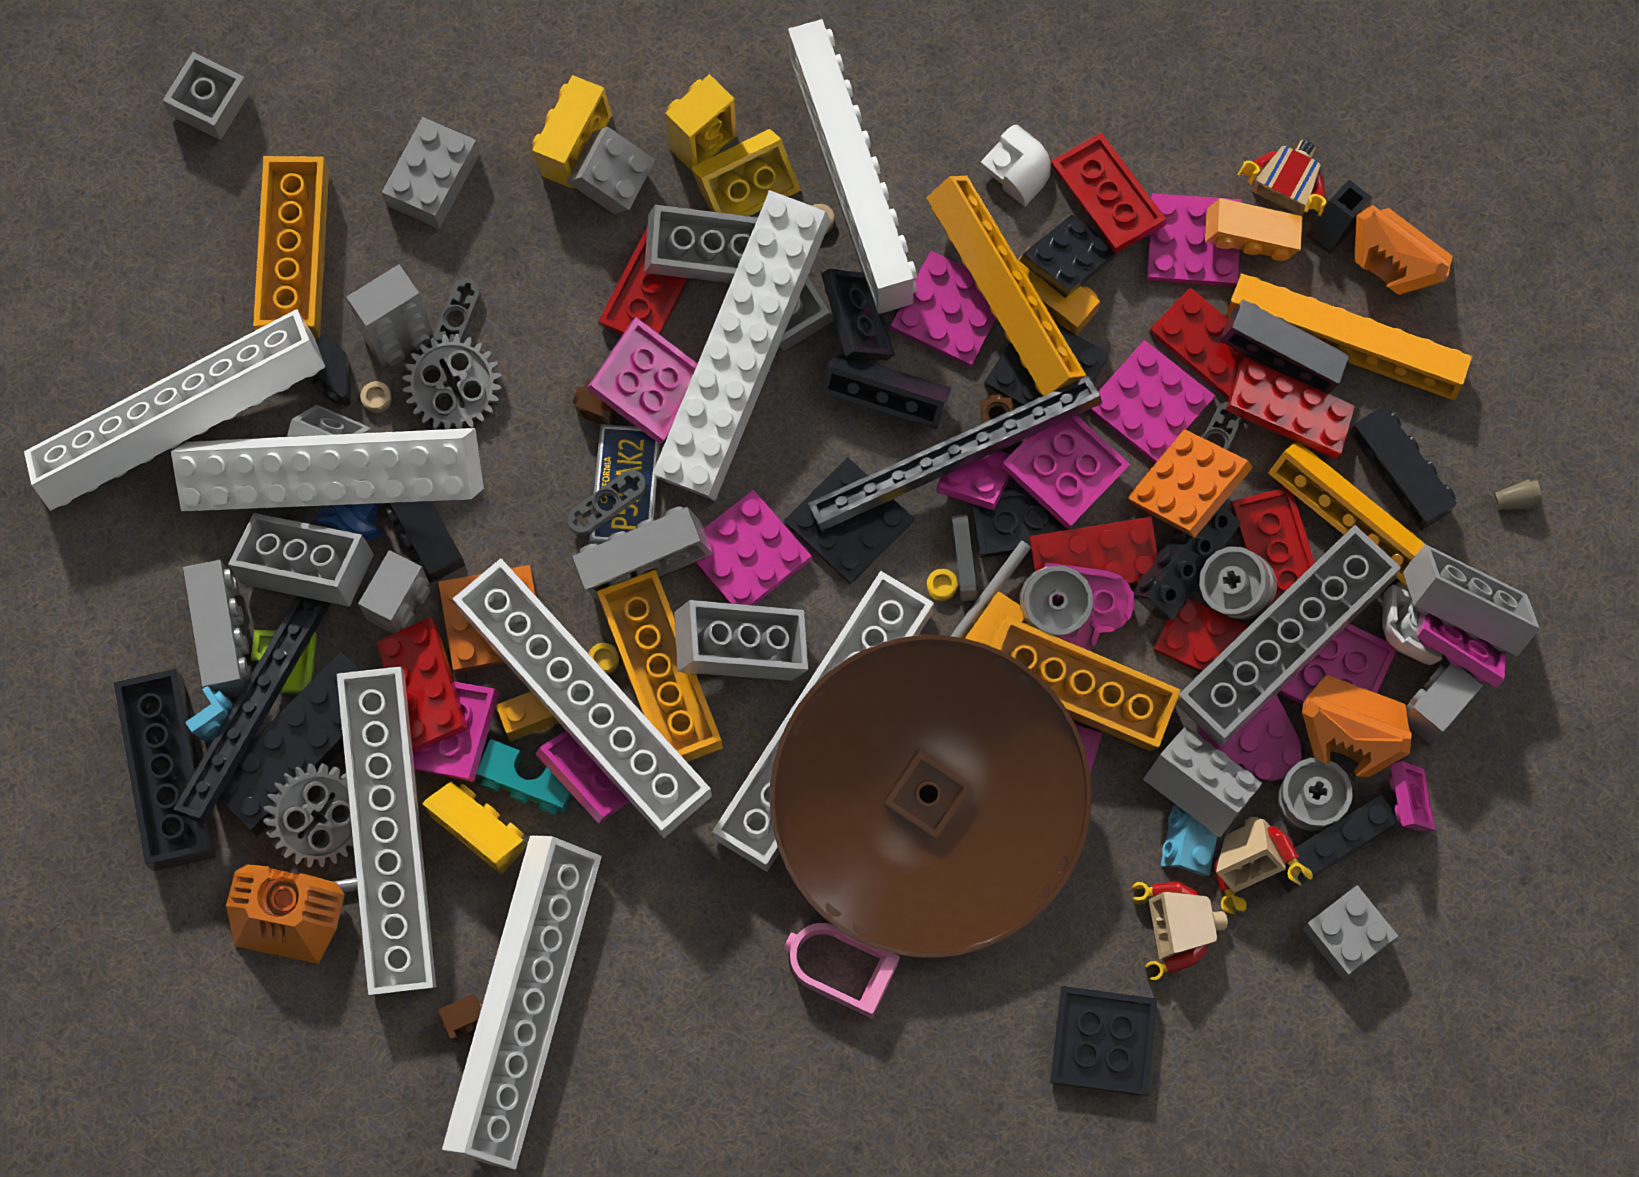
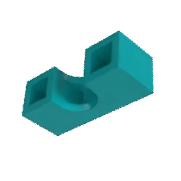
[476,739,573,815]

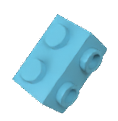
[185,686,234,745]
[1161,805,1217,876]

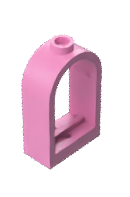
[783,923,900,1018]

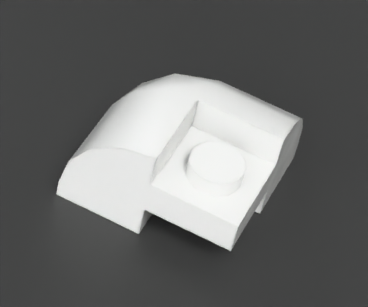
[980,125,1051,207]
[1382,585,1442,665]

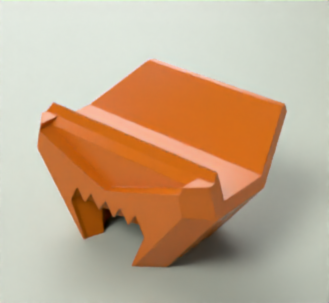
[1355,205,1453,295]
[1302,674,1412,777]
[226,864,345,964]

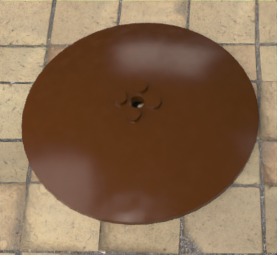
[770,635,1091,957]

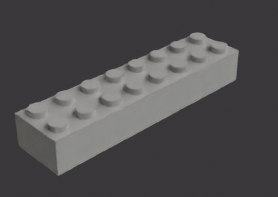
[1176,525,1401,748]

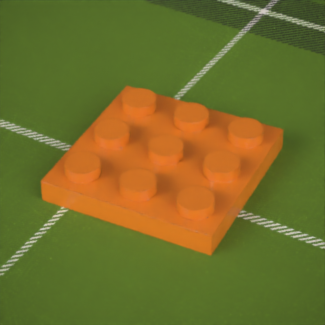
[1127,429,1253,538]
[438,565,536,673]

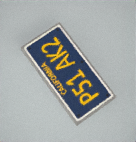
[589,424,661,544]

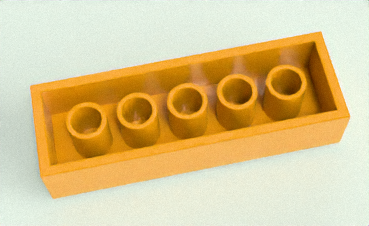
[253,156,329,339]
[597,570,723,762]
[990,616,1181,752]

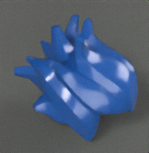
[317,503,383,541]

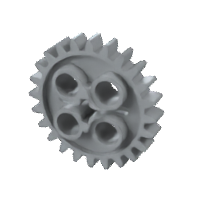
[402,334,502,430]
[263,763,354,867]

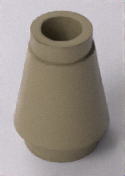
[1494,479,1542,510]

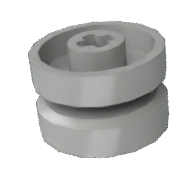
[1199,547,1277,620]
[1020,566,1093,635]
[1277,758,1352,834]

